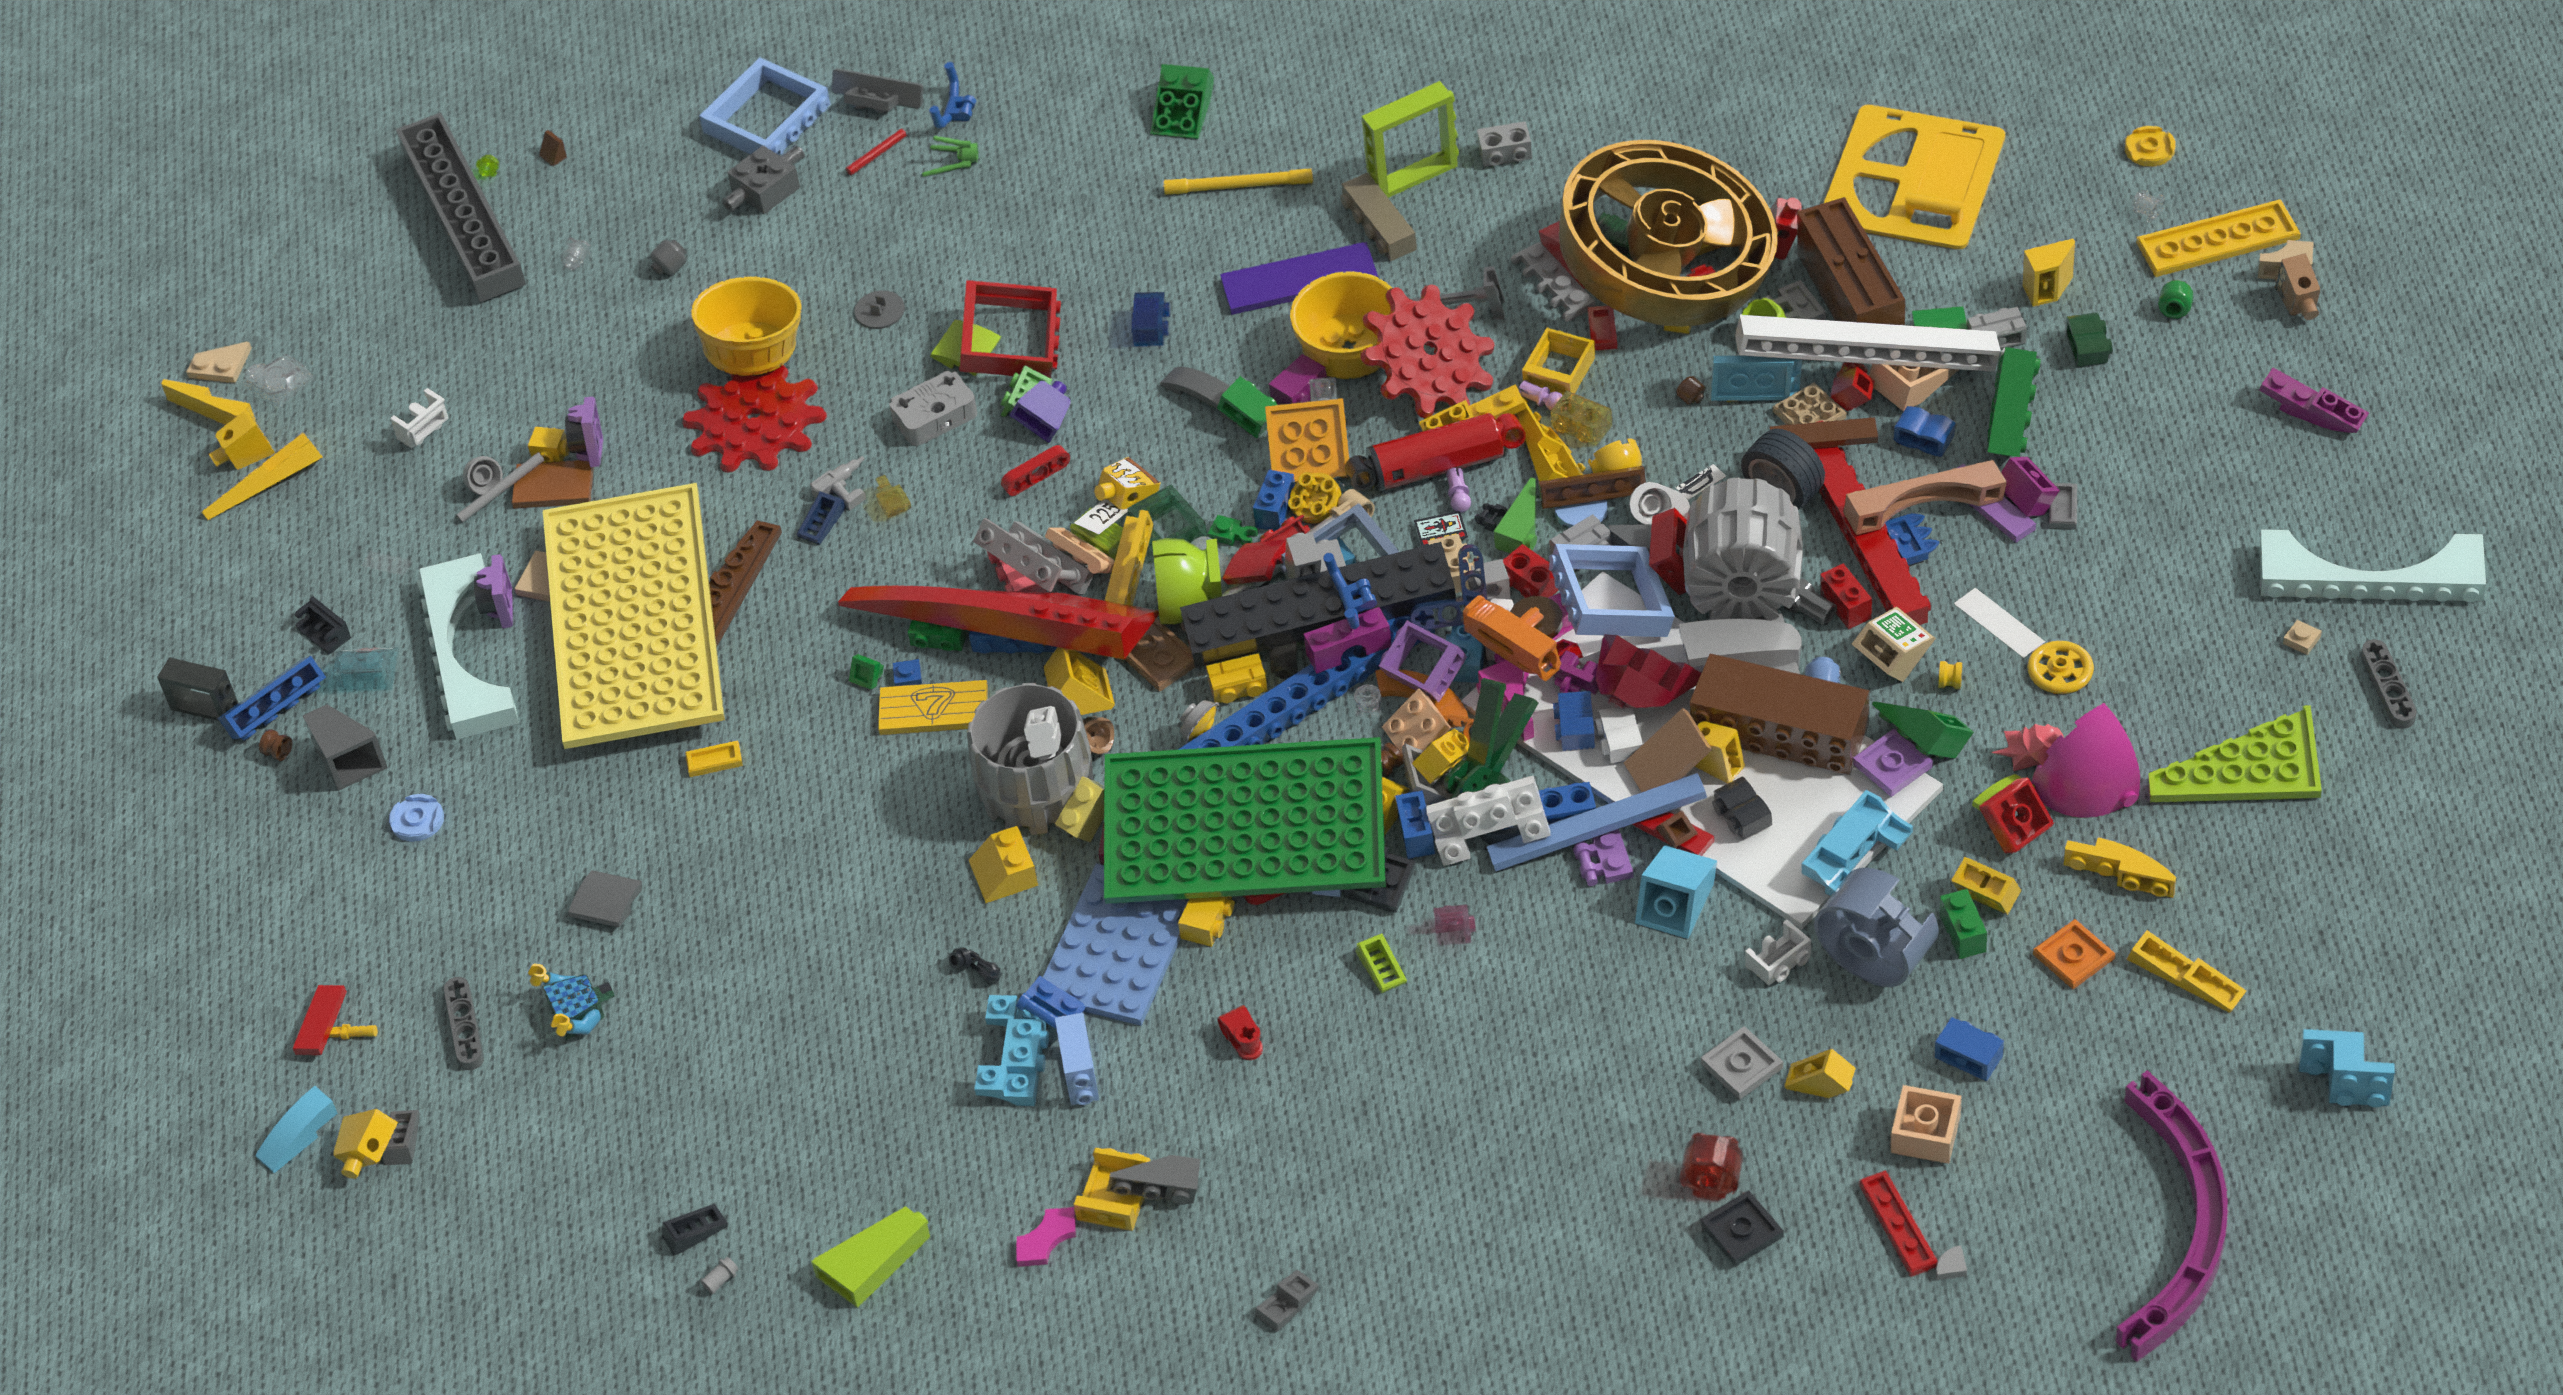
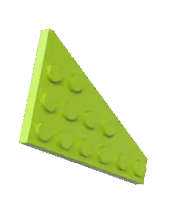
[2148,705,2322,802]

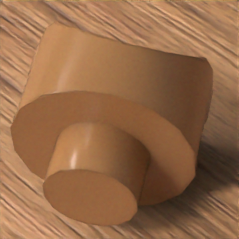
[1082,716,1114,754]

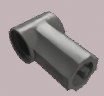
[1783,578,1837,625]

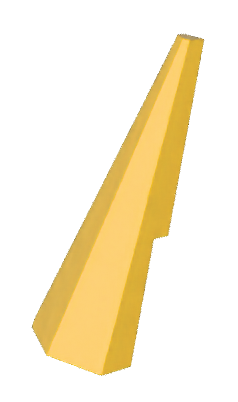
[1517,397,1586,481]
[201,432,323,520]

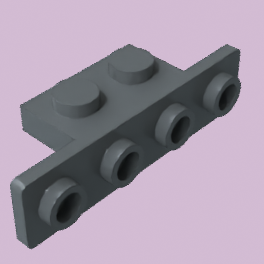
[832,68,923,113]

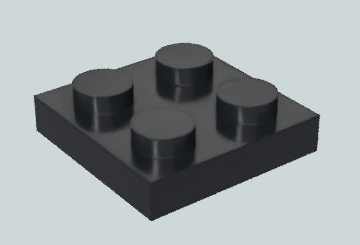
[1700,1190,1784,1267]

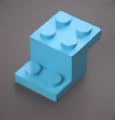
[2299,1029,2395,1107]

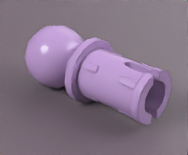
[1519,380,1565,412]
[1446,468,1471,513]

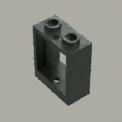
[157,657,238,721]

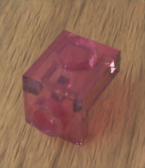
[1433,904,1476,943]

